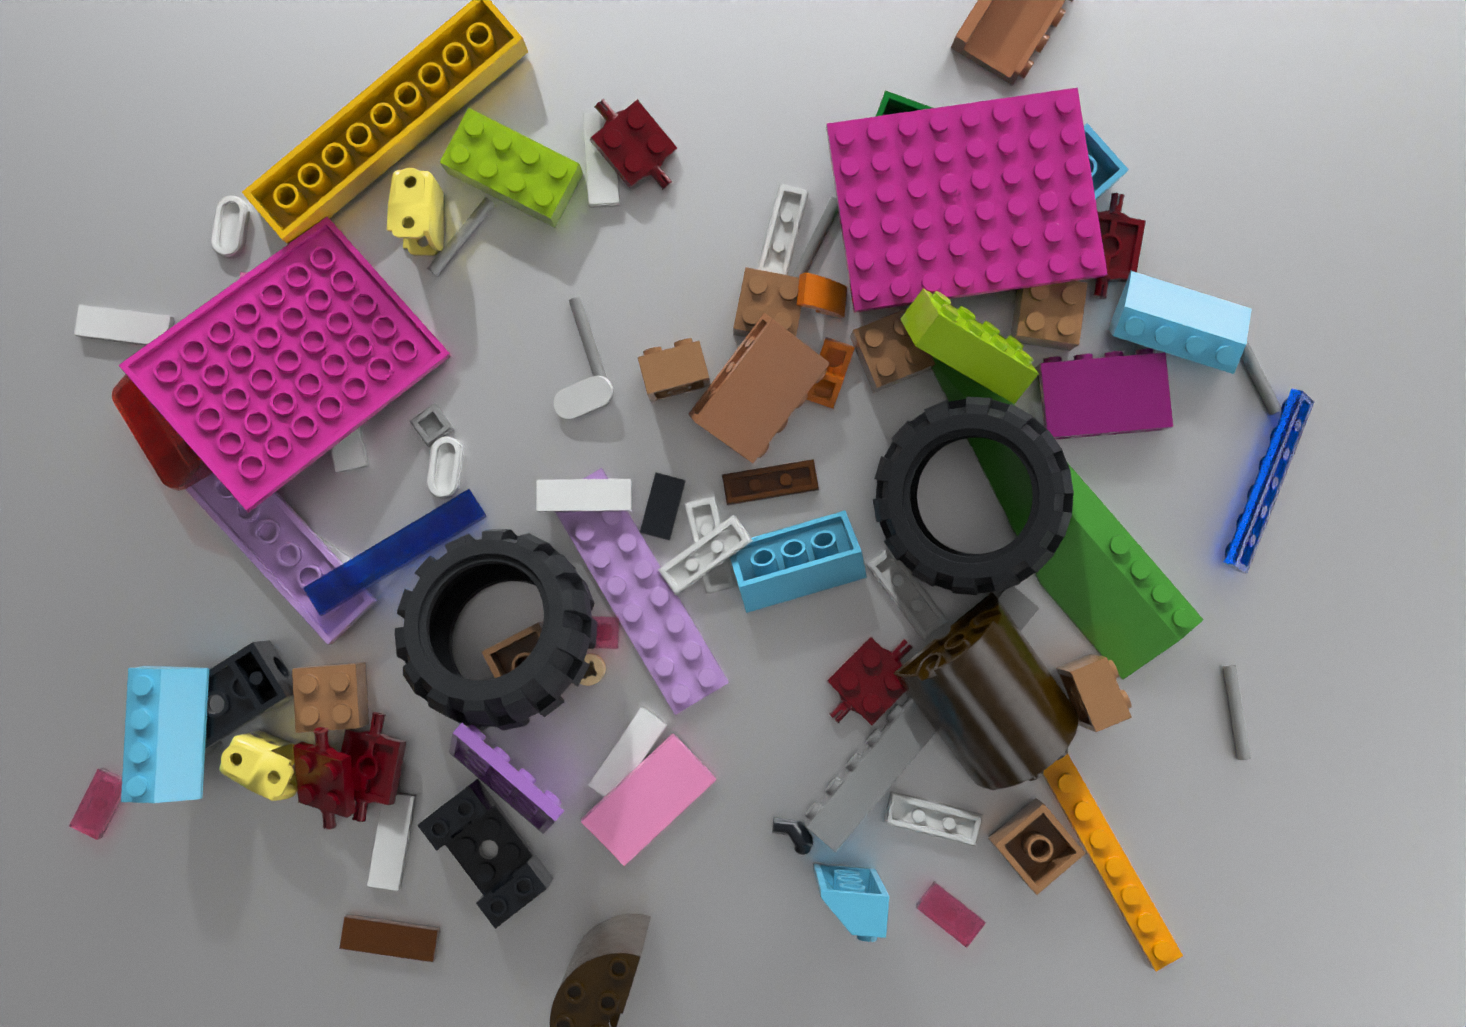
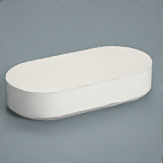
[211,196,250,259]
[553,375,614,419]
[427,437,464,499]

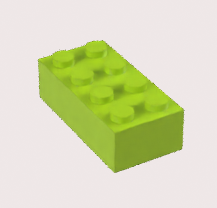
[439,107,583,228]
[901,288,1039,404]

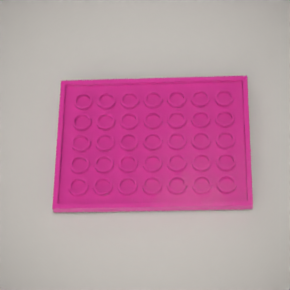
[826,87,1107,313]
[119,217,450,513]

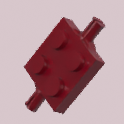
[590,99,677,190]
[1093,193,1146,299]
[827,637,913,726]
[341,712,407,822]
[293,727,356,830]

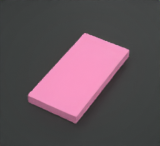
[581,733,717,866]

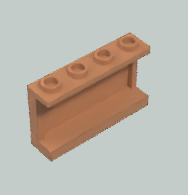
[951,0,1073,85]
[688,313,830,463]

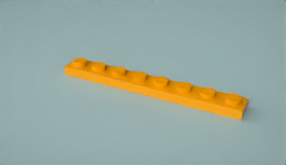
[1042,753,1183,971]

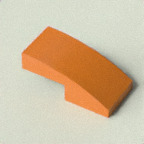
[797,272,847,318]
[806,337,855,409]

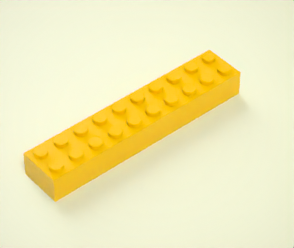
[242,0,528,244]

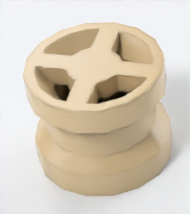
[580,653,606,686]

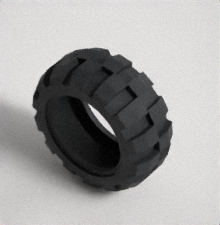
[873,397,1074,595]
[394,529,598,731]

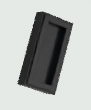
[640,472,686,540]

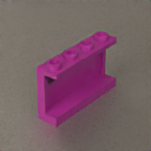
[1034,348,1173,440]

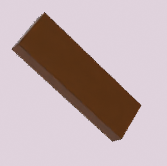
[722,459,819,506]
[339,914,440,962]

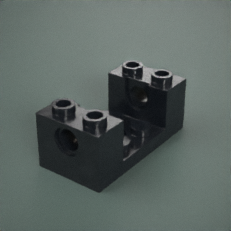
[205,640,294,755]
[417,779,553,929]

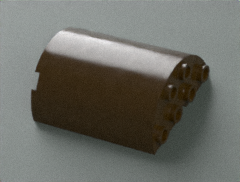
[893,592,1079,790]
[550,914,651,1027]

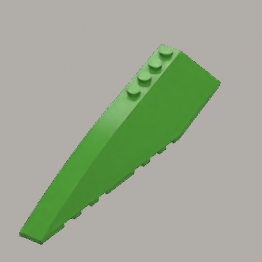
[931,356,1204,680]

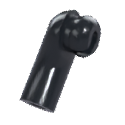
[772,817,813,855]

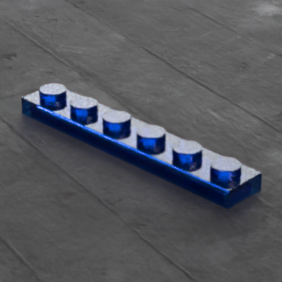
[1224,389,1315,574]
[303,489,486,616]

